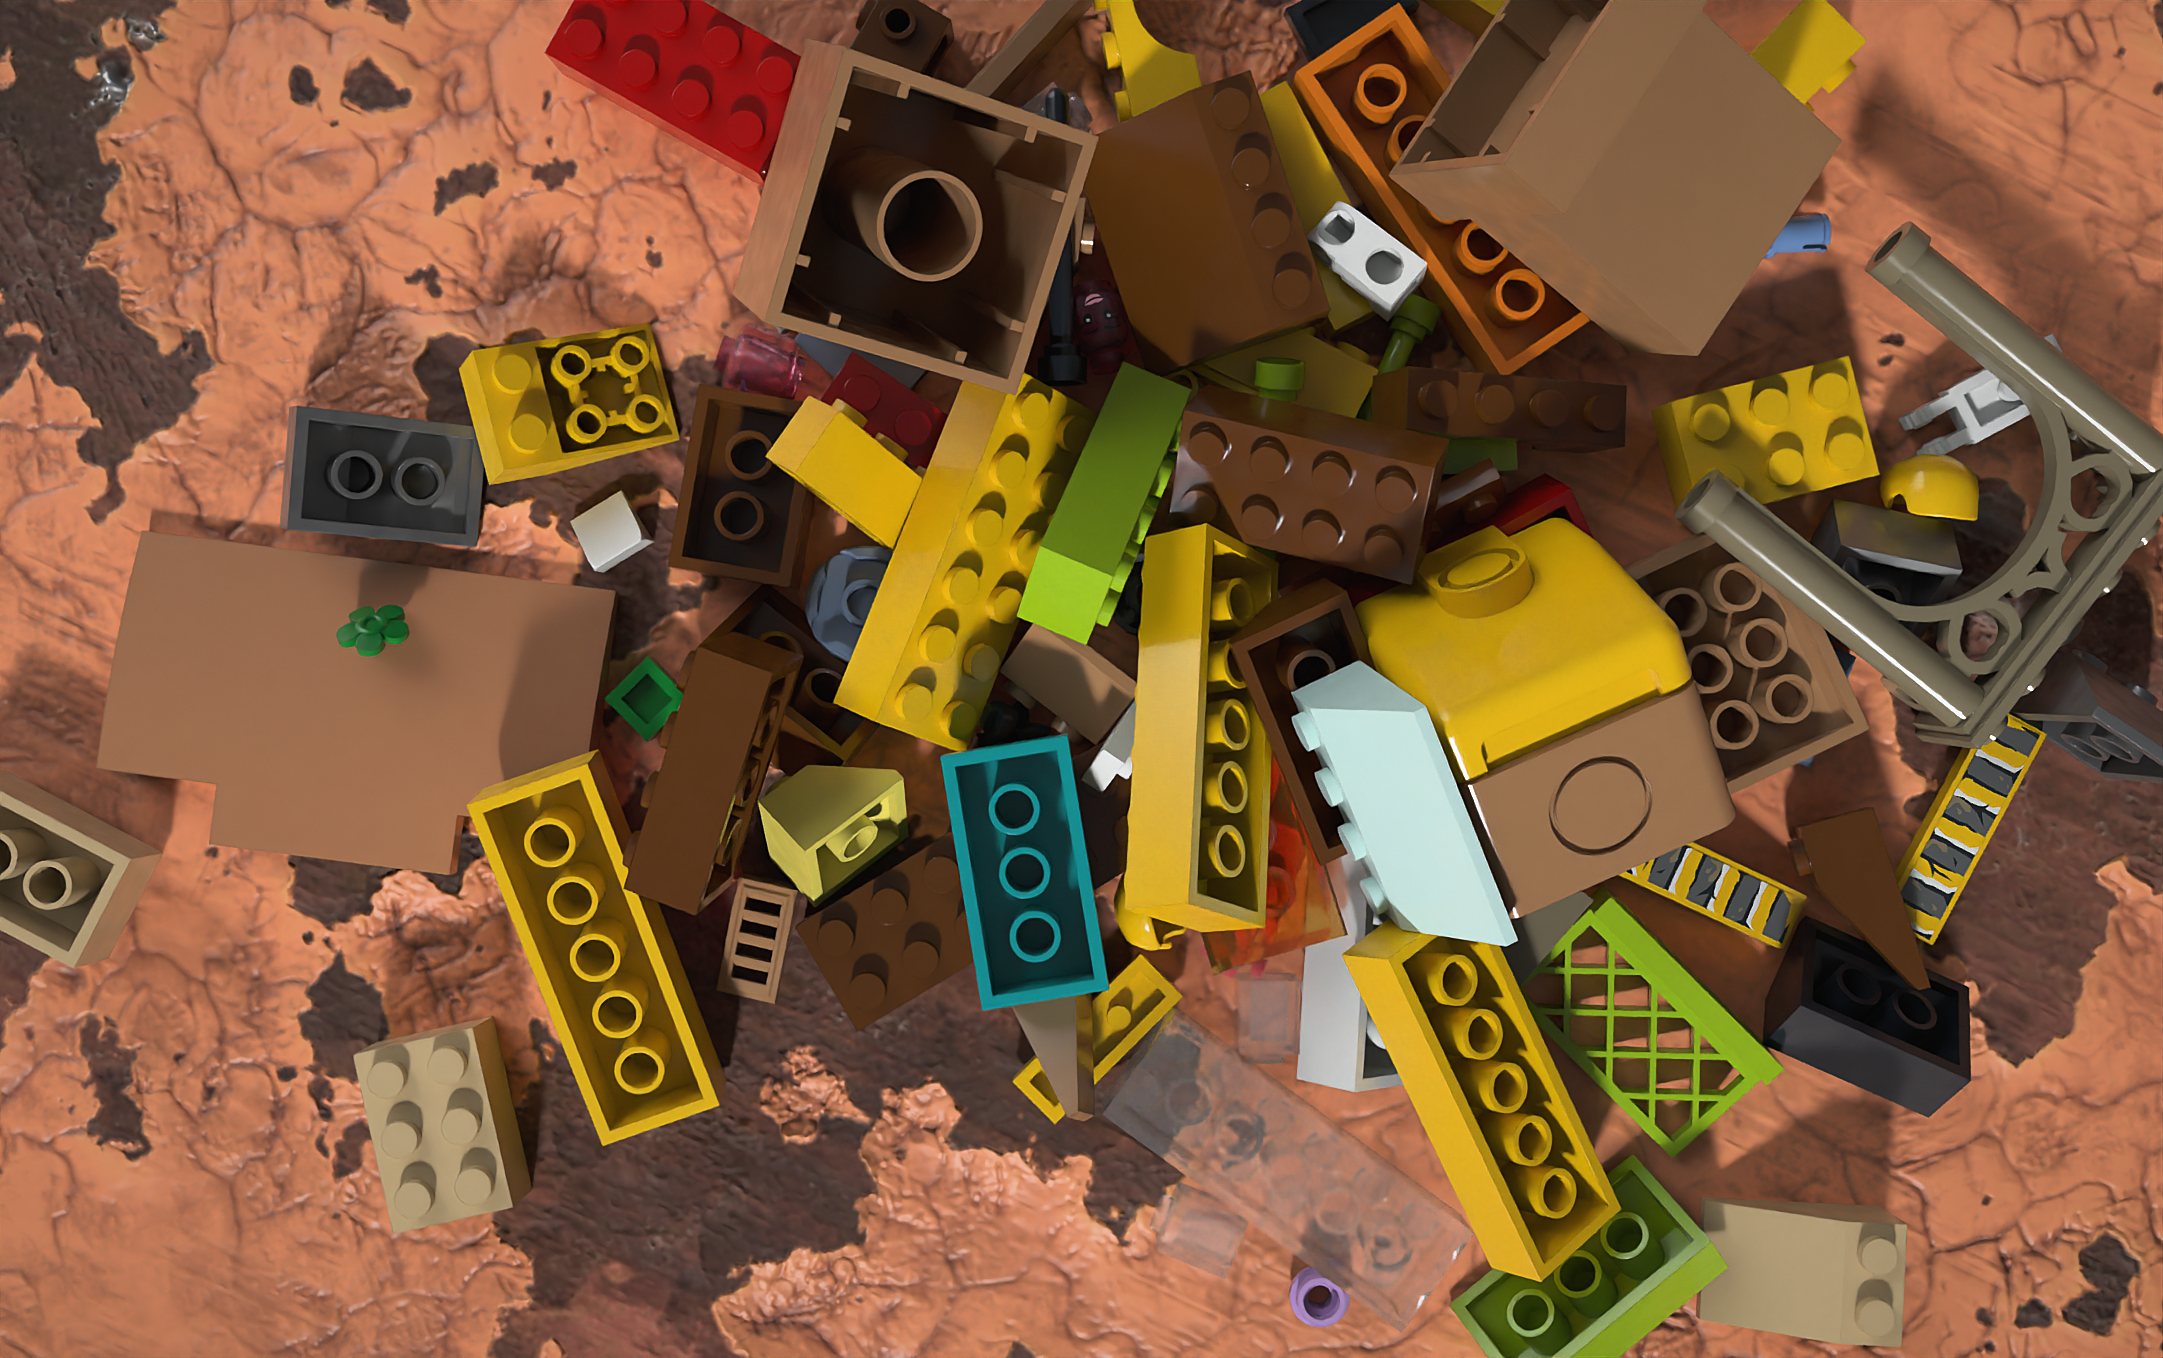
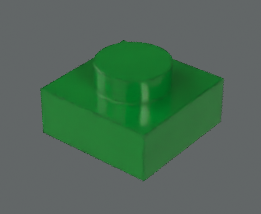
[605,656,683,742]

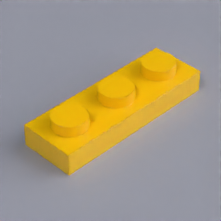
[1012,951,1183,1124]

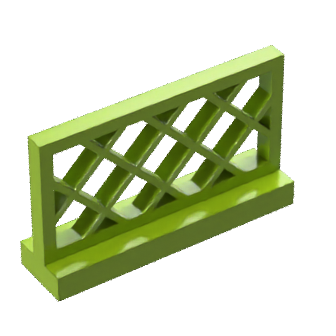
[1519,884,1785,1158]

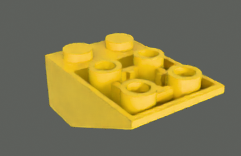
[459,323,680,485]

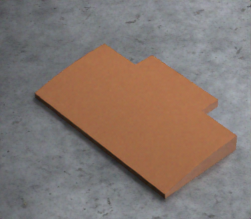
[96,530,619,875]

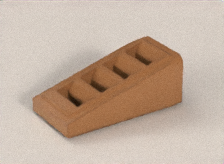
[717,873,802,1004]

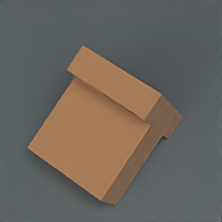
[1388,0,1842,356]

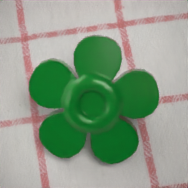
[336,605,410,657]

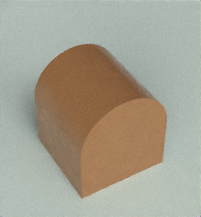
[733,39,1099,396]

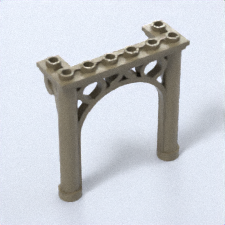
[1675,221,2163,750]

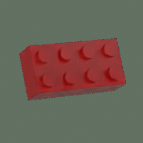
[544,0,801,187]

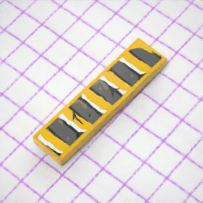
[1895,713,2047,945]
[1618,842,1807,950]

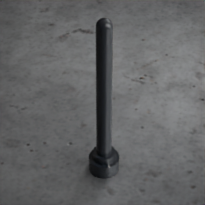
[1038,88,1087,387]

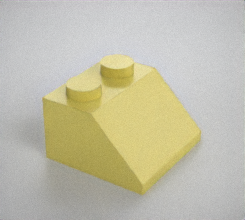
[758,765,909,907]

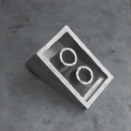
[280,406,484,547]
[2009,649,2163,784]

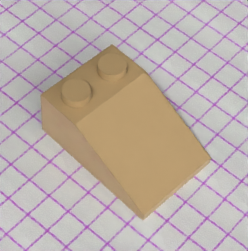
[1696,1197,1907,1347]

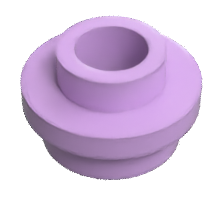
[1289,1265,1350,1327]

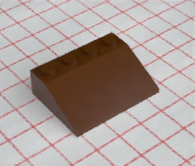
[1083,70,1331,377]

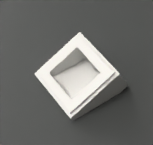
[570,490,654,573]

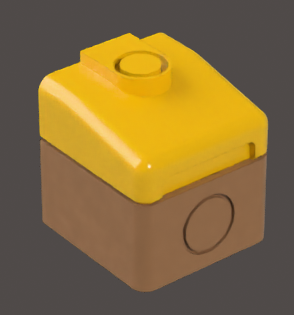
[1354,518,1736,919]

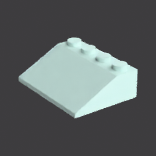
[1291,660,1518,946]

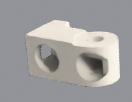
[1307,201,1428,322]

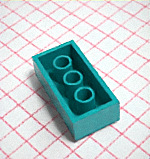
[940,733,1109,1011]

